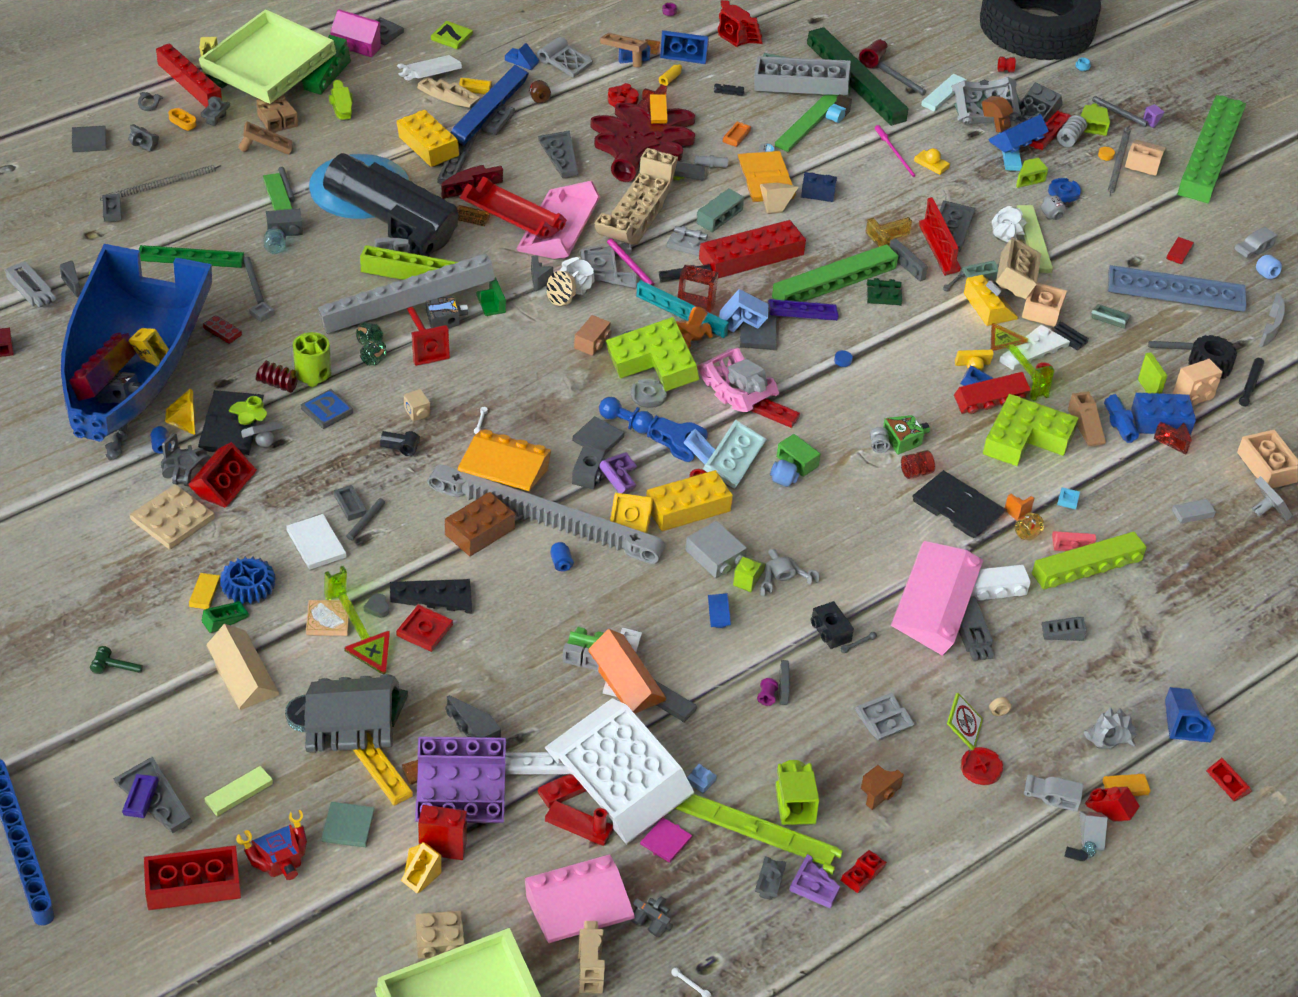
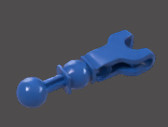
[599,397,708,462]

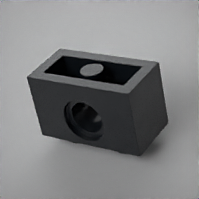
[810,601,854,649]

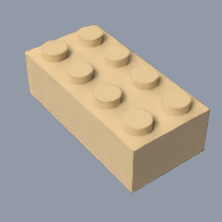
[996,237,1041,299]

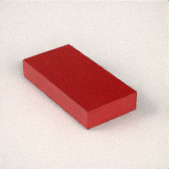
[1166,237,1194,264]

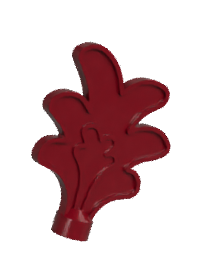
[590,103,696,182]

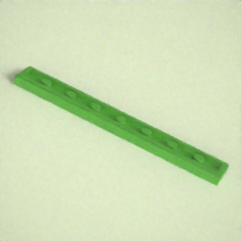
[775,87,851,152]

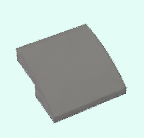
[855,693,914,740]

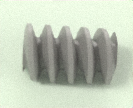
[1057,115,1087,147]

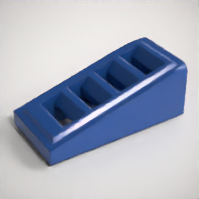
[960,365,994,386]

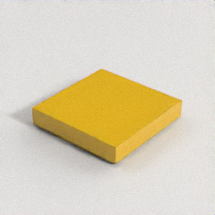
[610,493,654,534]

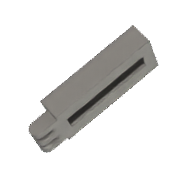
[5,261,56,308]

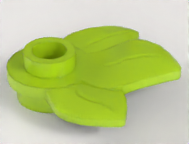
[229,396,267,425]

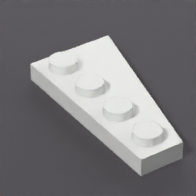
[999,324,1070,370]

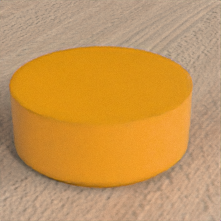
[1098,147,1115,161]

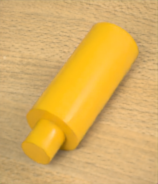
[659,64,682,86]

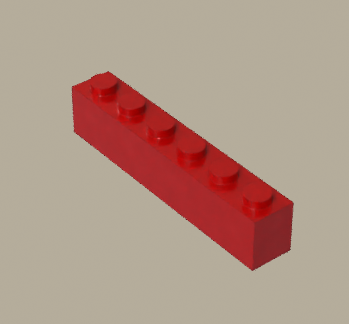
[156,43,222,107]

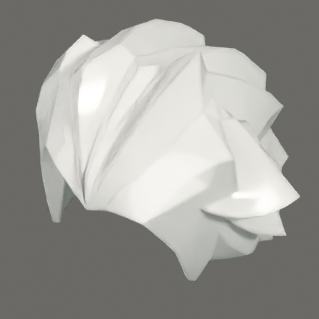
[992,206,1027,242]
[560,257,595,295]

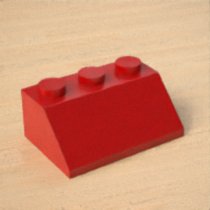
[188,442,257,508]

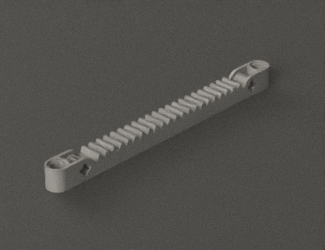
[427,464,665,564]

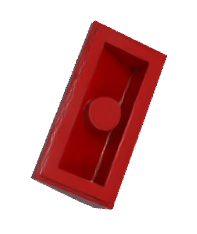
[1206,758,1252,801]

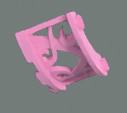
[697,348,779,412]

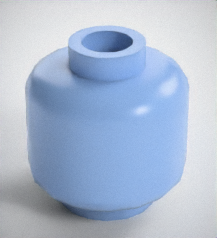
[1256,255,1282,279]

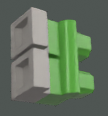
[563,627,604,670]

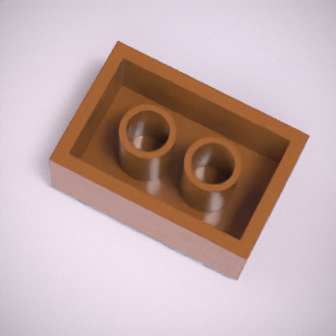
[445,492,515,557]

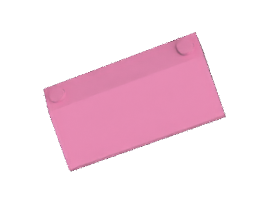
[516,181,600,259]
[891,541,983,656]

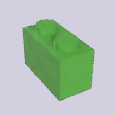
[776,434,821,477]

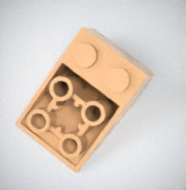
[1125,139,1166,176]

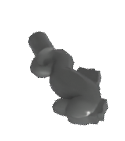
[105,424,128,460]

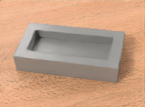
[1172,499,1216,524]

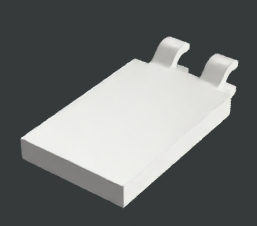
[397,55,462,81]

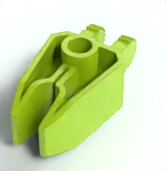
[329,80,353,120]

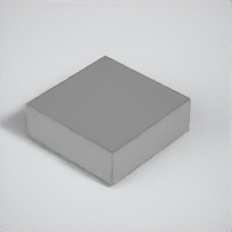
[249,302,275,322]

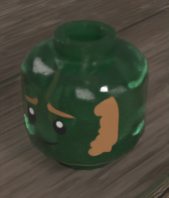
[356,322,383,347]
[360,339,387,366]

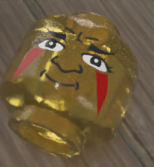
[1015,512,1044,541]

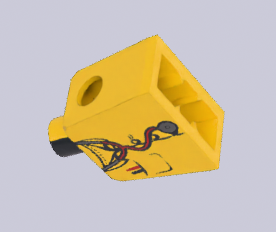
[129,328,169,367]

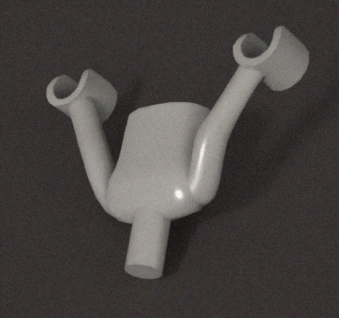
[760,549,820,596]

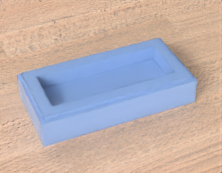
[684,429,715,465]

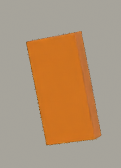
[723,121,751,147]

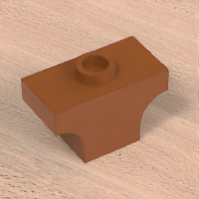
[861,765,904,810]

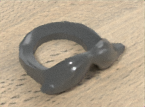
[138,92,163,111]

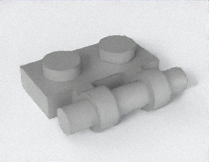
[667,226,708,256]

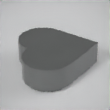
[363,593,389,618]

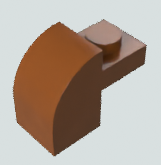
[981,96,1013,133]

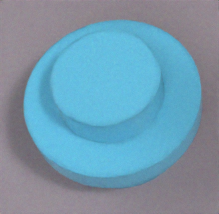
[1075,58,1091,71]

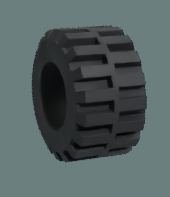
[1188,335,1237,379]

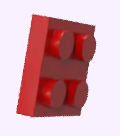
[396,604,453,652]

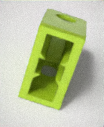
[1081,103,1110,136]

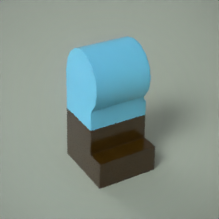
[826,94,852,123]

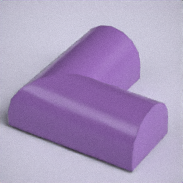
[599,452,637,494]

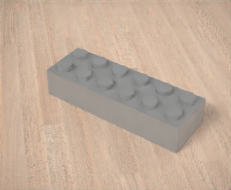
[754,56,851,95]

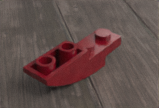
[441,165,503,199]

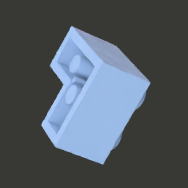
[719,289,768,332]

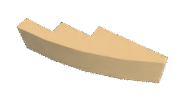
[417,77,480,107]

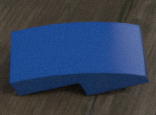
[708,593,731,628]

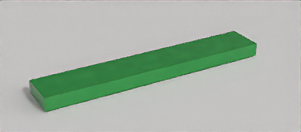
[139,245,245,268]

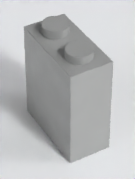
[685,521,747,578]

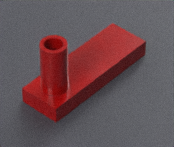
[545,801,613,846]

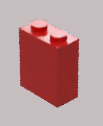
[418,805,467,860]

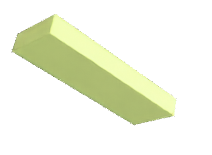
[204,766,273,816]

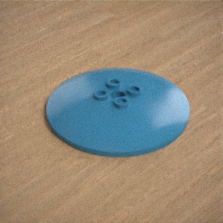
[309,154,409,219]

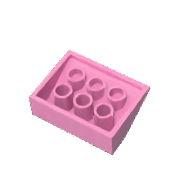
[525,854,635,943]

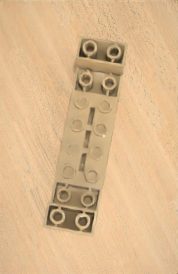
[595,148,678,245]

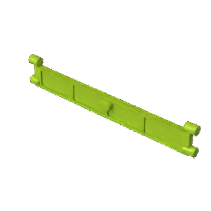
[669,794,843,875]

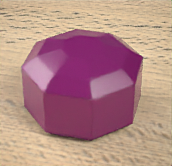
[662,3,677,16]

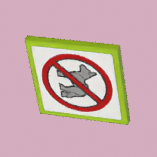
[947,693,983,750]

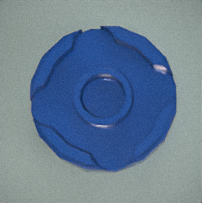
[1048,178,1081,202]

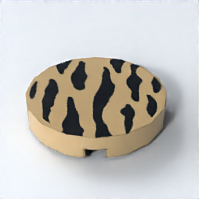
[546,271,576,306]

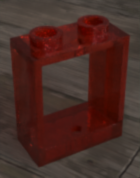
[678,264,718,313]

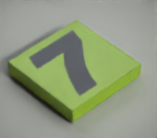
[431,21,473,49]

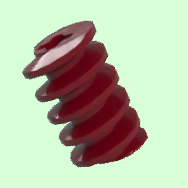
[256,360,298,393]

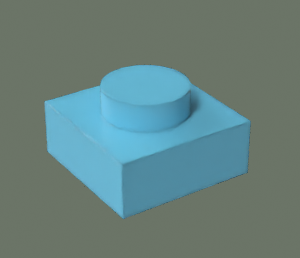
[1057,487,1080,510]

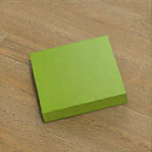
[1138,352,1167,394]

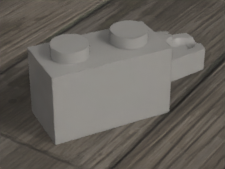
[728,359,768,394]

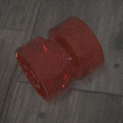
[901,450,935,479]

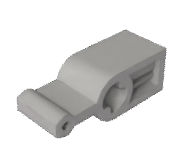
[1234,227,1277,258]
[1024,775,1084,812]

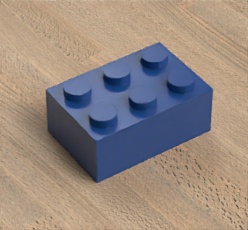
[1131,393,1196,435]

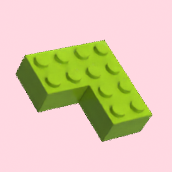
[606,317,699,392]
[983,394,1079,466]

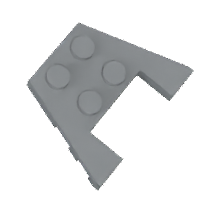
[580,242,636,288]

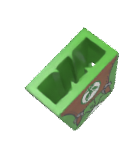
[883,415,930,455]

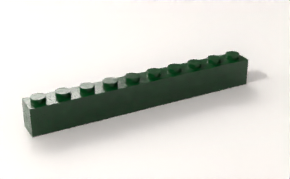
[807,27,909,126]

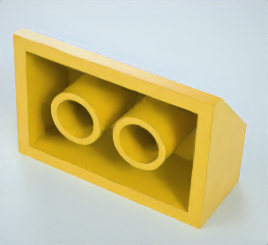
[964,275,1018,326]

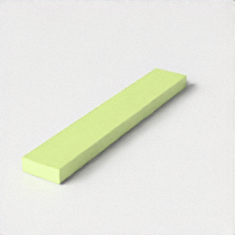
[1016,205,1053,273]

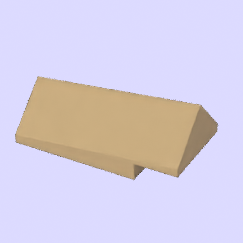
[207,624,279,710]

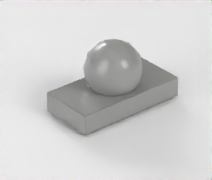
[241,421,283,448]

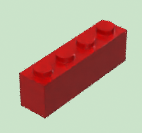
[954,372,1031,414]

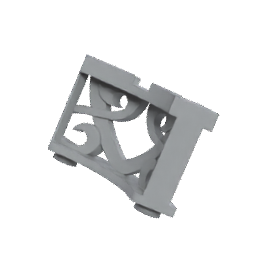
[951,77,1021,124]

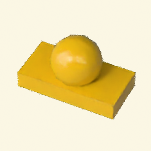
[914,148,950,175]
[955,349,994,371]

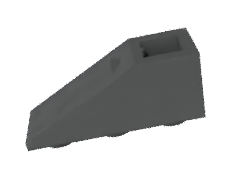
[445,695,501,738]

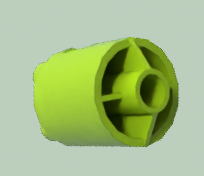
[292,332,331,387]

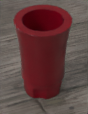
[859,39,888,68]

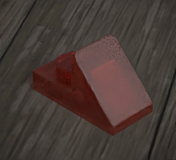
[1154,422,1192,455]

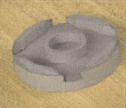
[630,378,667,408]

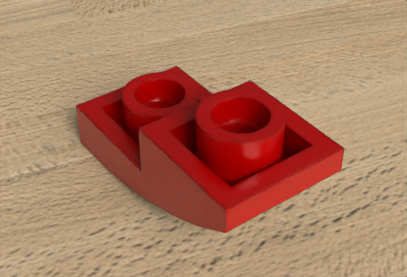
[840,850,887,893]

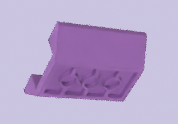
[415,737,506,823]

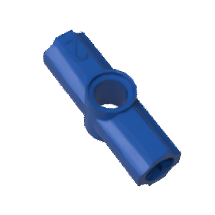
[1104,394,1139,443]

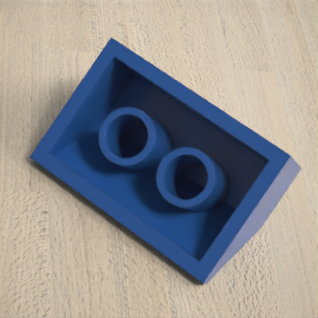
[660,30,709,64]
[988,114,1049,153]

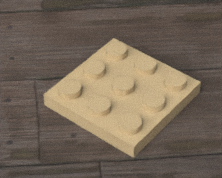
[130,484,215,549]

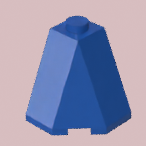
[1165,687,1216,743]

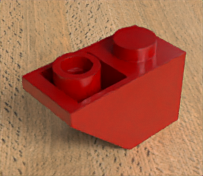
[1085,786,1140,822]

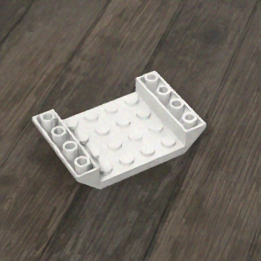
[545,698,694,845]

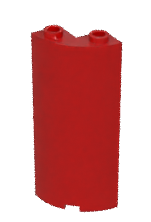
[459,176,567,239]

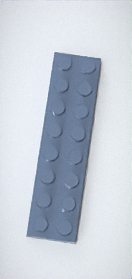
[1108,265,1246,312]

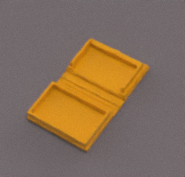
[737,151,796,202]

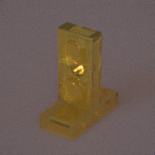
[866,217,912,247]

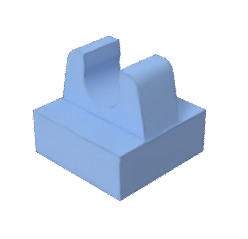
[687,764,717,794]

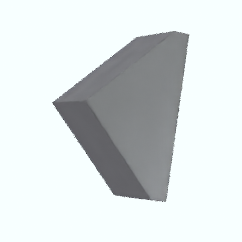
[1079,811,1108,851]

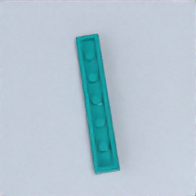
[636,280,729,338]

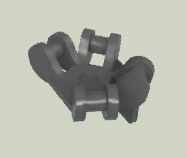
[161,433,211,486]

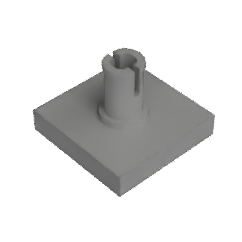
[1252,476,1293,521]

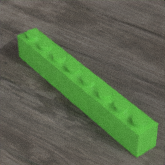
[772,244,898,302]

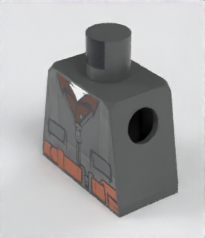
[97,372,143,404]

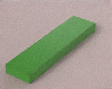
[263,173,292,210]

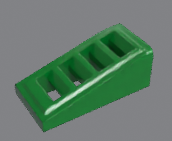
[201,601,249,633]

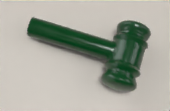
[90,646,143,674]

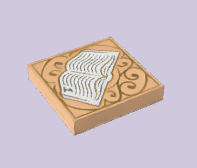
[306,600,350,636]

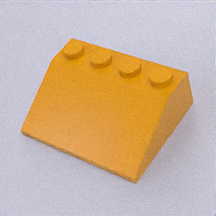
[458,429,551,491]

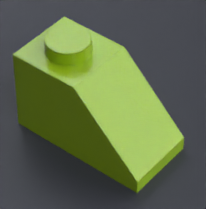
[1016,158,1048,188]
[733,557,766,592]

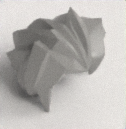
[1084,707,1137,749]

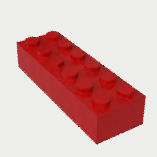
[699,220,806,280]

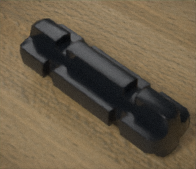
[714,83,744,96]

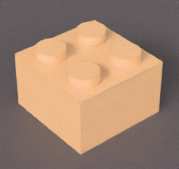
[1022,283,1067,327]
[1173,359,1222,406]

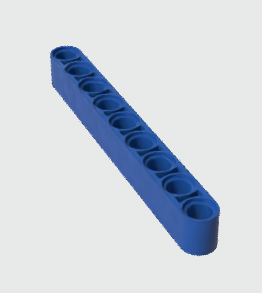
[451,65,529,145]
[0,759,54,926]

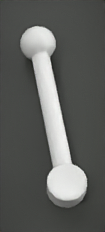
[474,407,488,434]
[671,967,711,997]

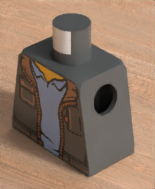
[425,296,468,328]

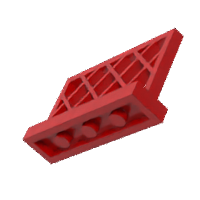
[919,197,961,276]

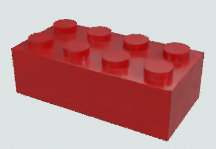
[144,845,241,911]

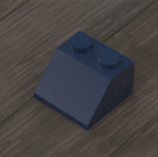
[801,172,837,202]

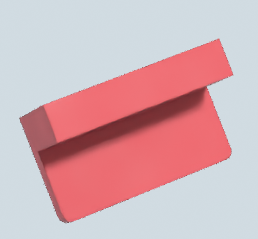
[1052,531,1096,551]

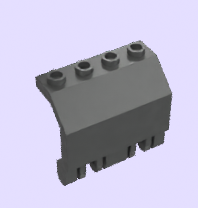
[305,674,399,752]

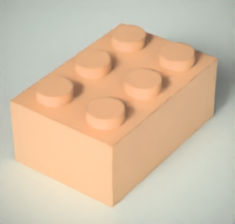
[1237,430,1298,488]

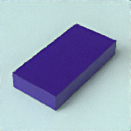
[122,774,159,818]

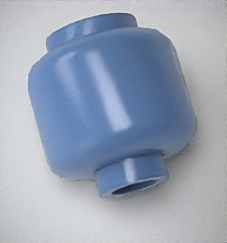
[770,459,799,487]

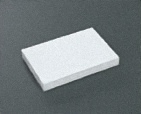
[286,514,346,570]

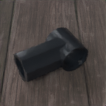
[380,431,420,456]

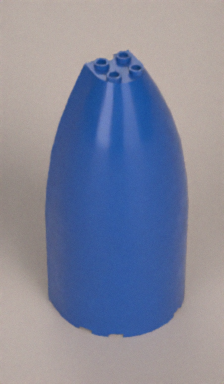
[61,244,212,442]

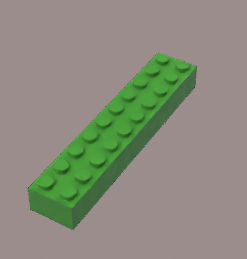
[1177,95,1246,204]

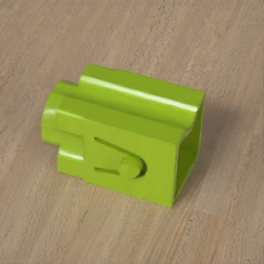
[775,760,819,825]

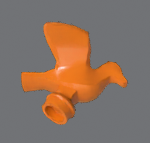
[676,306,713,349]

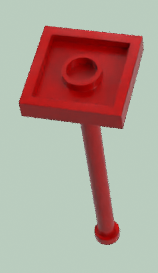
[406,306,450,366]

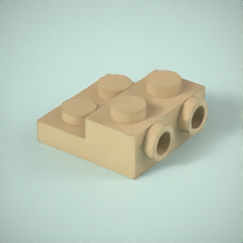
[415,911,464,959]

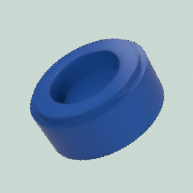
[834,350,853,367]

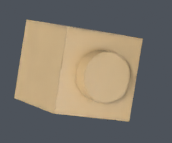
[404,389,430,422]

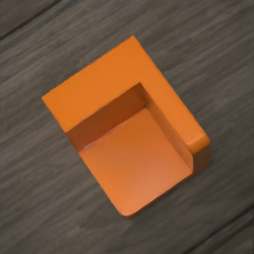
[1005,493,1035,521]

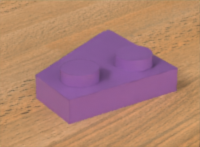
[789,854,840,909]

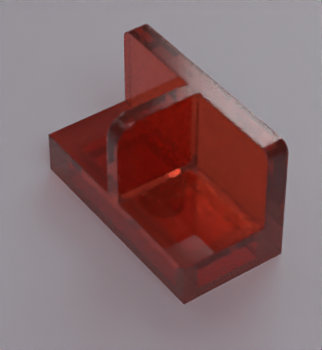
[637,84,667,114]

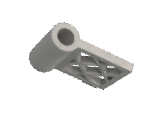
[537,37,592,78]

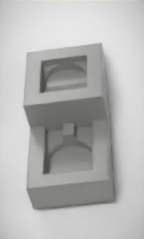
[375,238,410,253]

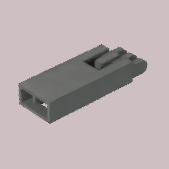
[959,596,994,661]

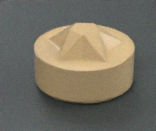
[989,697,1011,716]

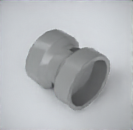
[870,427,890,453]

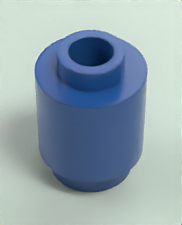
[150,426,171,454]
[550,542,574,571]

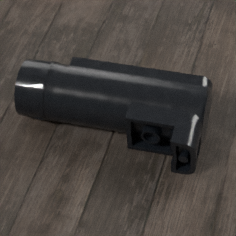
[323,153,458,257]

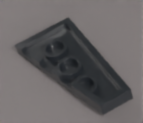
[390,579,472,614]

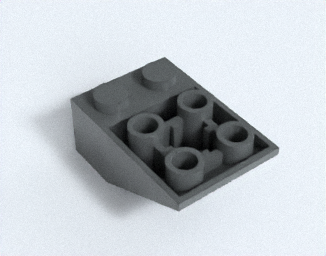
[1013,82,1063,124]

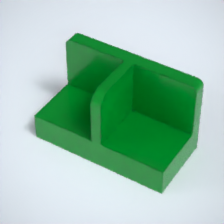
[476,277,506,316]

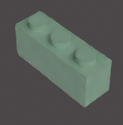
[697,188,744,232]

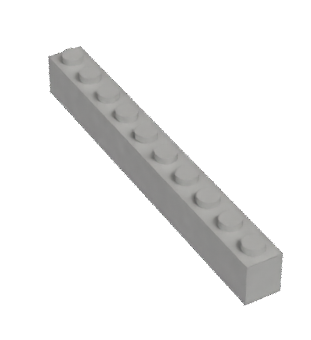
[318,254,495,334]

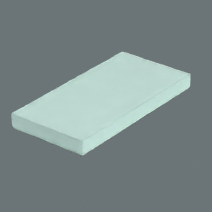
[703,420,767,489]

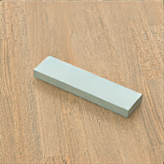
[921,74,967,111]

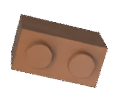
[574,315,612,356]

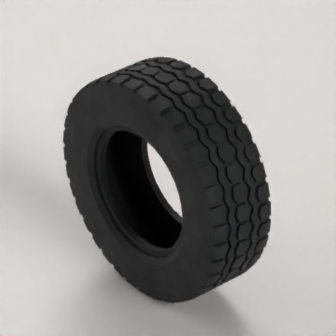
[980,0,1101,60]

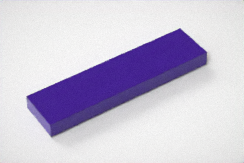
[768,299,839,321]

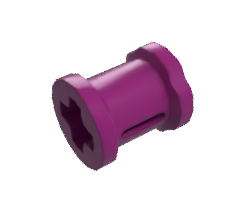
[757,678,779,706]

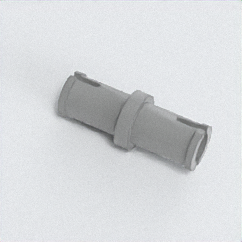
[694,155,728,168]

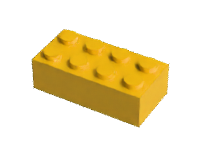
[397,110,459,167]
[646,470,733,532]

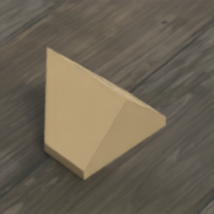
[760,182,799,214]

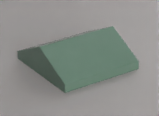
[1092,304,1131,329]

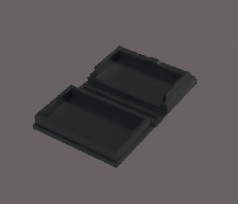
[198,390,264,455]
[912,470,1007,538]

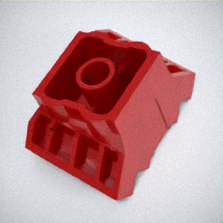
[718,0,763,47]

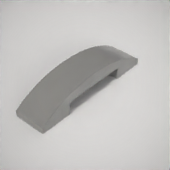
[1259,293,1285,347]

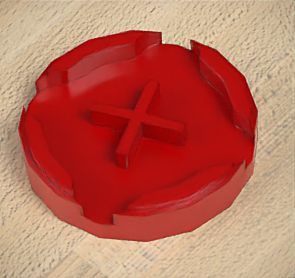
[960,747,1003,785]

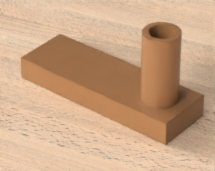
[600,33,647,68]
[238,121,292,155]

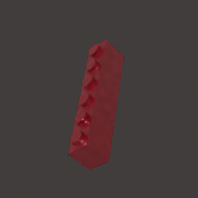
[69,332,136,401]

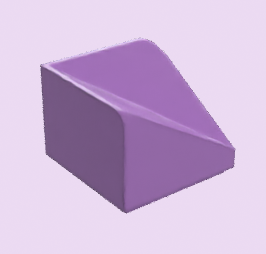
[1143,104,1164,128]

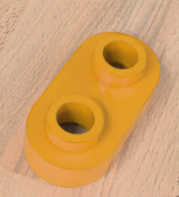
[168,108,196,131]

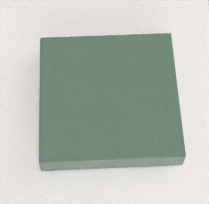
[321,802,375,848]

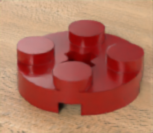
[608,83,639,107]

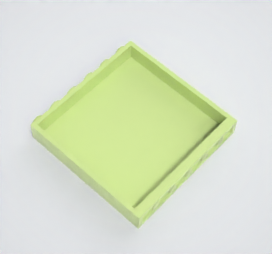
[199,9,336,104]
[375,928,541,997]

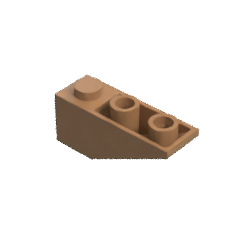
[1068,391,1106,447]

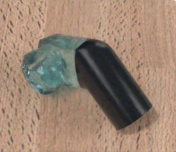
[1064,841,1096,861]

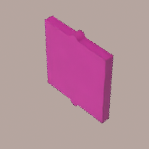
[640,817,692,863]

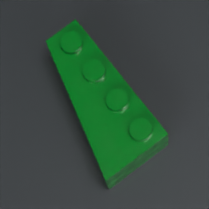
[302,35,351,95]

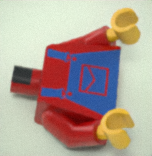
[236,810,307,880]

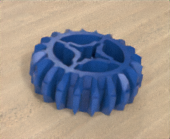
[220,556,276,605]

